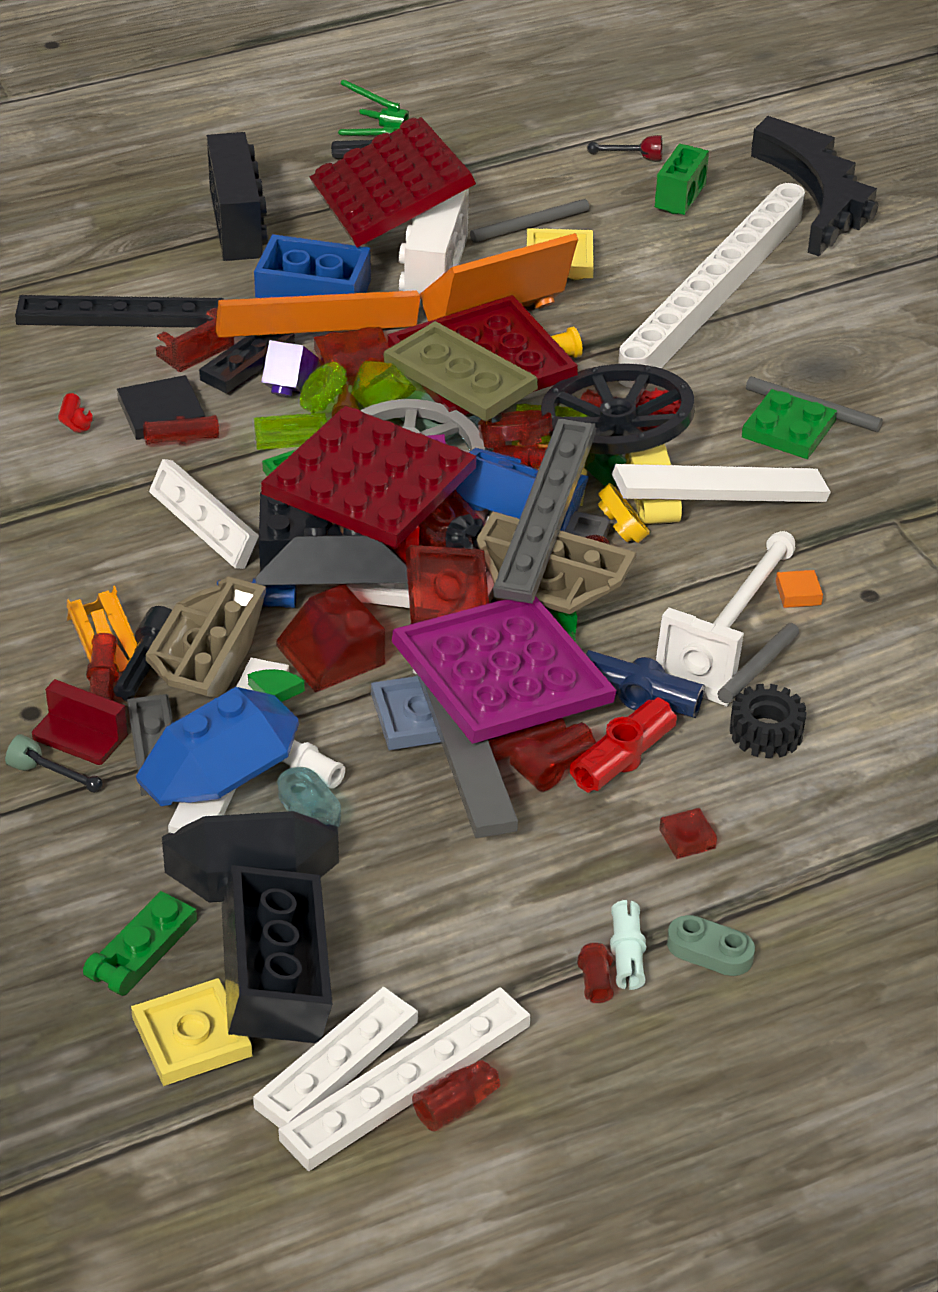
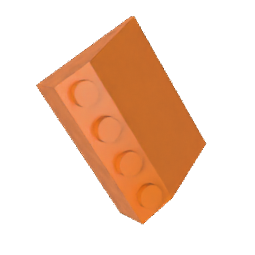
[420,233,578,321]

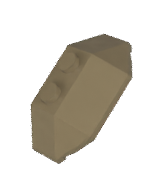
[476,511,636,614]
[146,576,266,698]

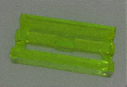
[254,413,327,450]

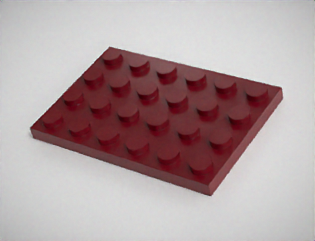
[309,117,476,248]

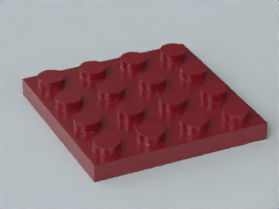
[387,295,578,415]
[261,406,477,548]

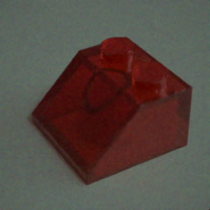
[276,584,385,693]

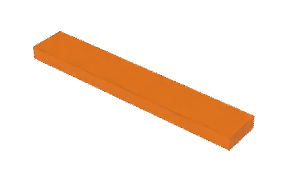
[216,290,421,337]

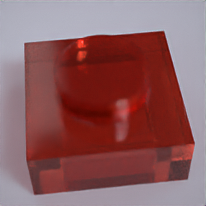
[659,808,717,859]

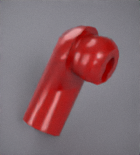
[58,393,93,433]

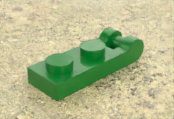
[83,891,197,996]

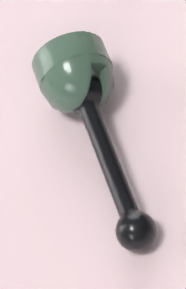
[5,734,103,793]

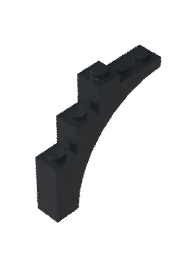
[751,116,878,256]

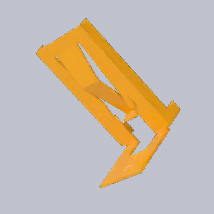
[67,585,137,679]

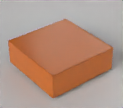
[776,570,823,608]

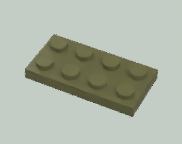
[384,321,538,421]

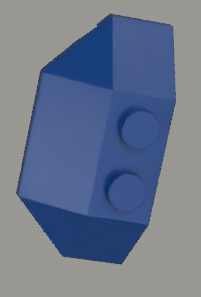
[136,687,299,806]

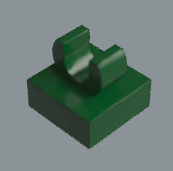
[584,453,627,486]

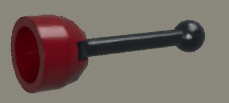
[587,135,663,161]

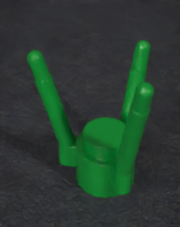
[338,79,409,136]

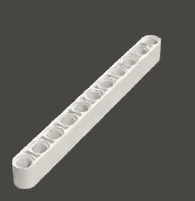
[618,183,805,388]

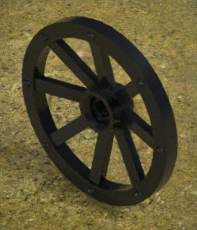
[541,364,695,455]

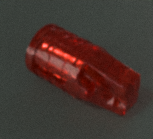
[412,1060,501,1132]

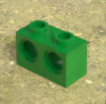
[654,143,709,215]

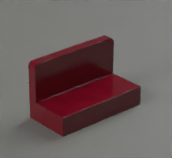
[32,679,128,765]

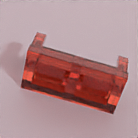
[156,308,234,372]

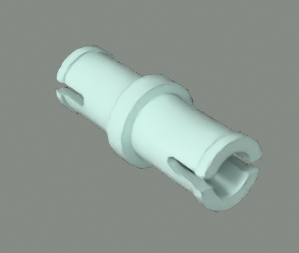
[610,900,646,990]

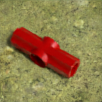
[570,697,677,793]

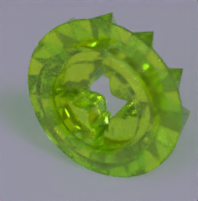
[300,362,347,414]

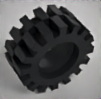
[729,684,807,758]

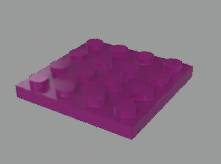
[392,596,616,744]

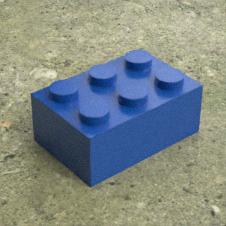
[254,234,371,298]

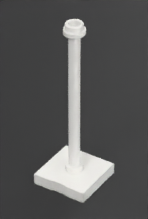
[656,531,795,706]

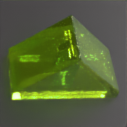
[351,361,416,408]

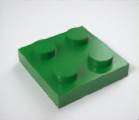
[742,389,837,460]

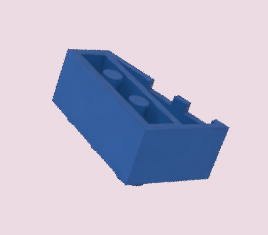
[453,448,589,531]

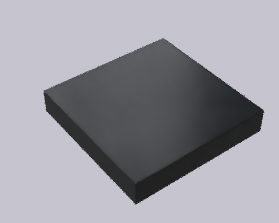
[117,375,206,440]

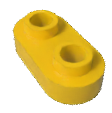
[598,483,650,543]

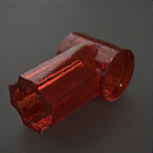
[510,722,596,792]

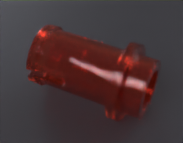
[577,942,614,1003]

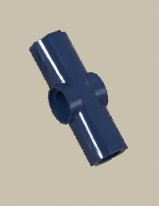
[586,650,705,718]

